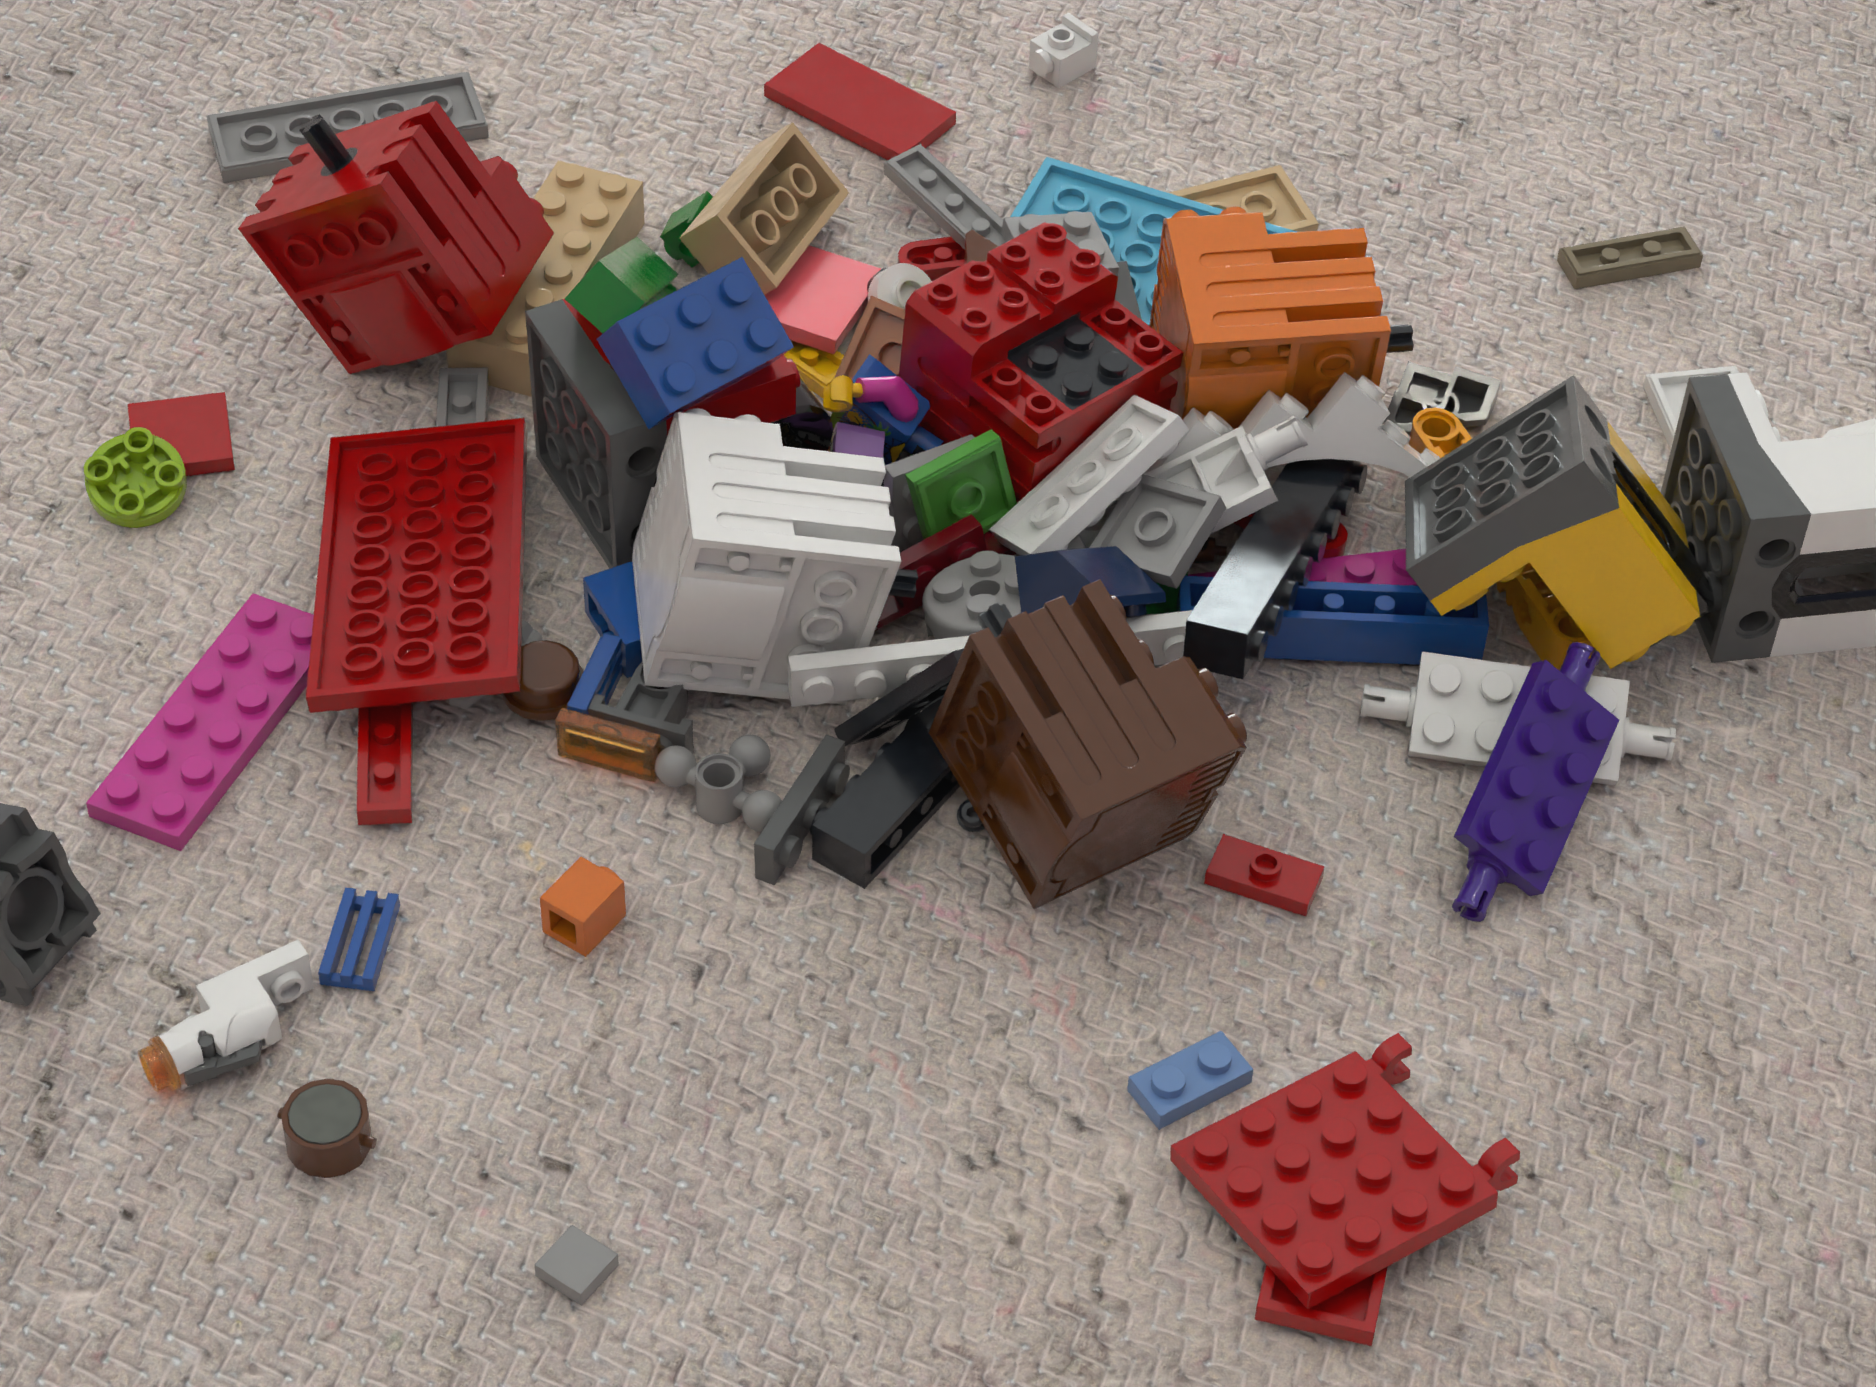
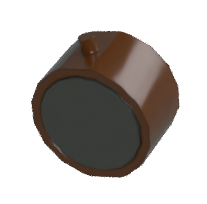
[277,1079,377,1178]

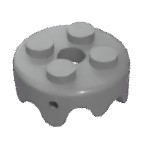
[922,551,1021,639]

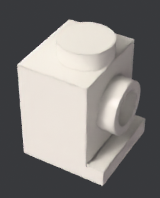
[1029,12,1098,89]

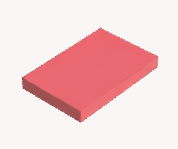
[765,245,881,354]

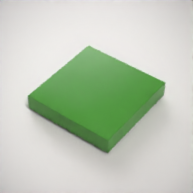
[905,429,1017,540]

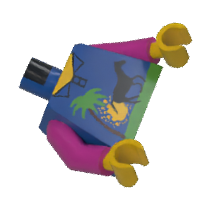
[796,354,944,465]

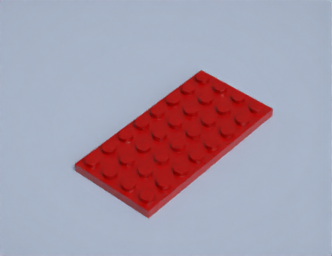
[306,418,528,713]

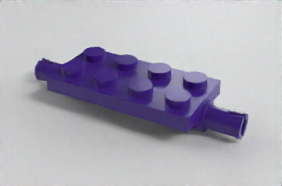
[1452,642,1619,922]

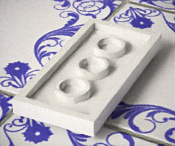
[989,395,1190,556]

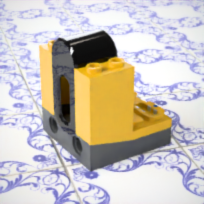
[1405,375,1714,669]

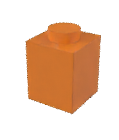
[540,857,626,957]

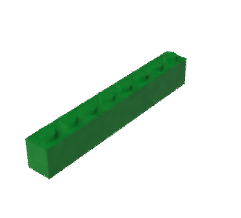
[565,237,679,333]

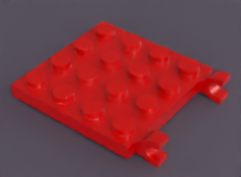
[1170,1033,1520,1309]

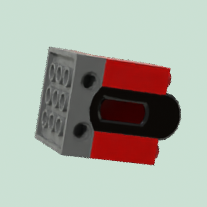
[525,298,834,569]

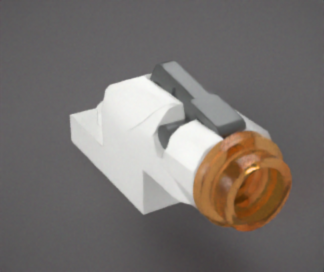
[138,939,314,1092]

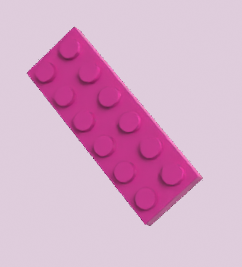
[86,593,314,851]

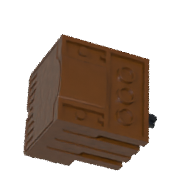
[928,579,1247,909]

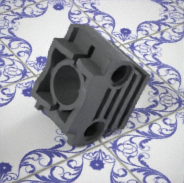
[0,803,101,1006]

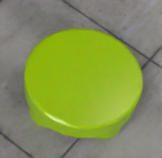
[83,427,187,528]

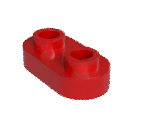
[898,237,965,281]

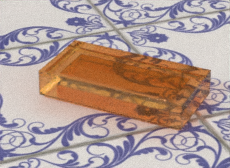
[555,708,661,782]

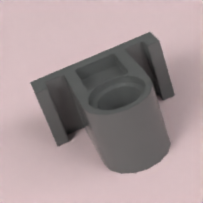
[587,661,694,763]

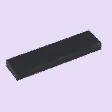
[834,648,964,746]

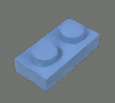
[1127,1031,1253,1130]

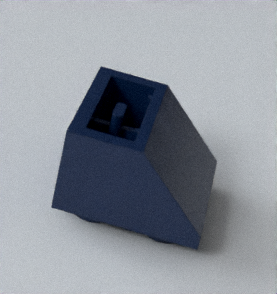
[1015,546,1166,617]

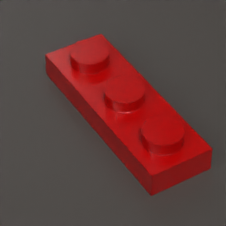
[357,703,413,826]

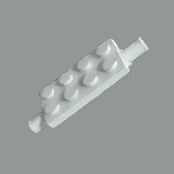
[1067,415,1308,550]
[1360,652,1676,786]

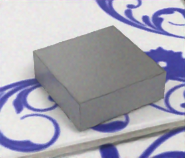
[534,1225,619,1306]

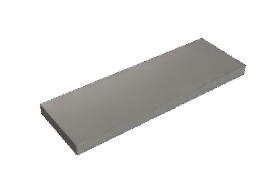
[206,72,489,183]

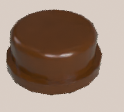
[502,640,584,721]

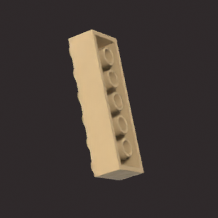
[446,160,645,397]

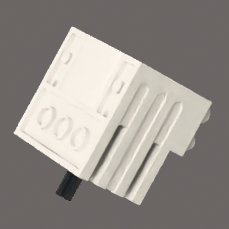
[632,408,918,705]

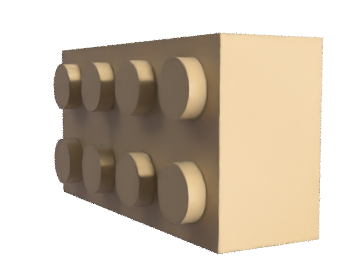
[680,122,849,295]

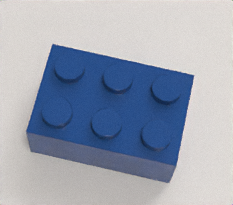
[597,257,794,429]

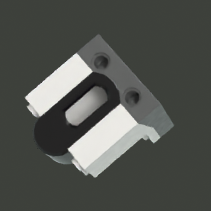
[1661,372,1876,663]

